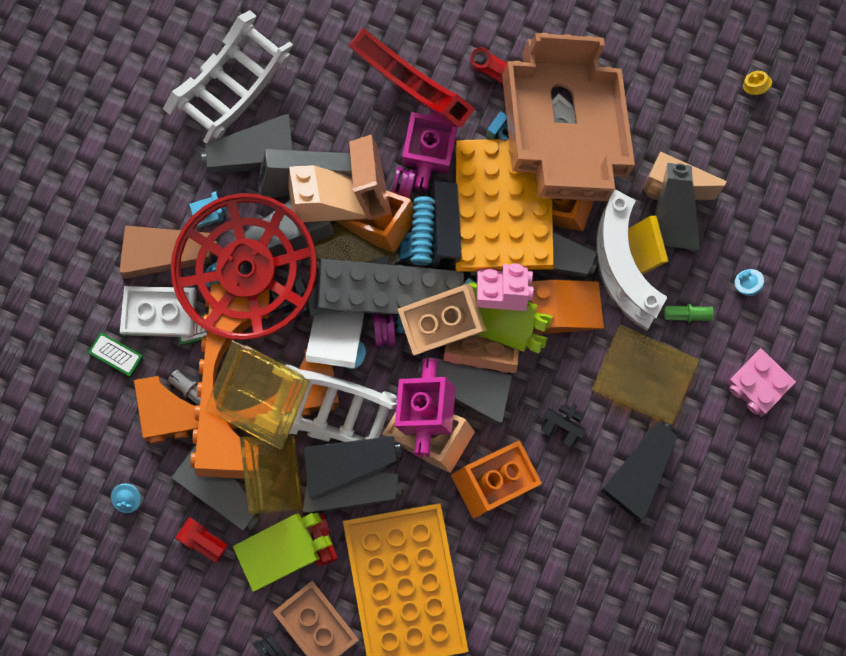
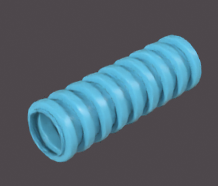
[411,197,435,265]

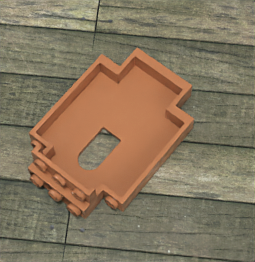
[502,33,635,201]

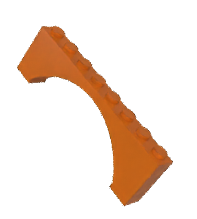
[190,284,270,479]
[134,349,339,444]

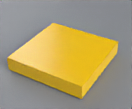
[628,216,668,275]

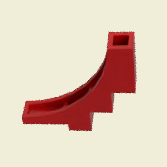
[348,28,475,128]

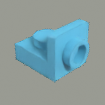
[189,192,227,228]

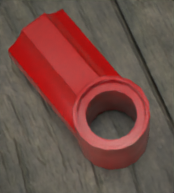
[469,47,507,85]
[308,513,338,567]
[175,517,228,563]

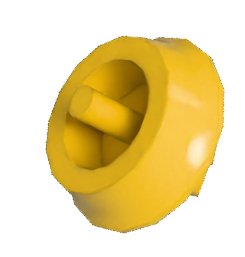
[743,71,772,95]

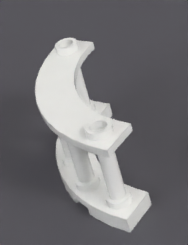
[163,11,293,144]
[596,190,667,331]
[254,365,397,442]

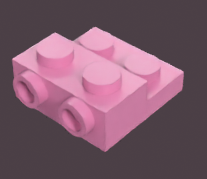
[477,263,533,311]
[727,348,796,417]

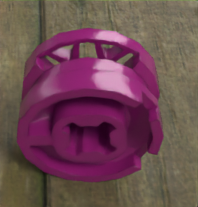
[391,166,417,199]
[373,314,395,347]

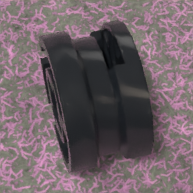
[253,631,288,656]

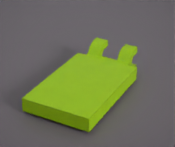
[468,282,553,353]
[233,513,333,592]

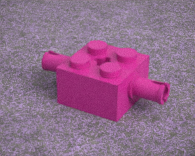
[402,110,457,191]
[395,358,456,457]

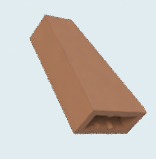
[349,134,391,221]
[119,226,218,279]

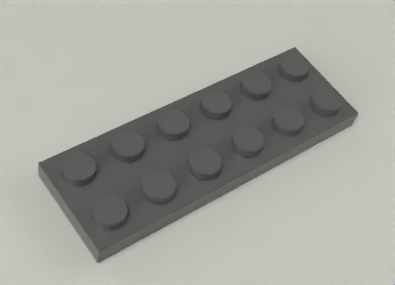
[317,259,464,316]

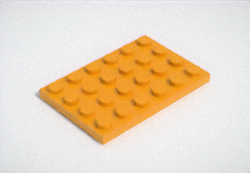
[456,139,554,272]
[343,503,469,656]

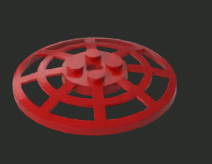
[171,193,318,340]

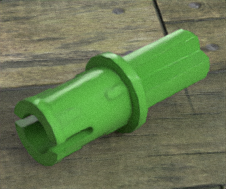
[664,304,713,323]

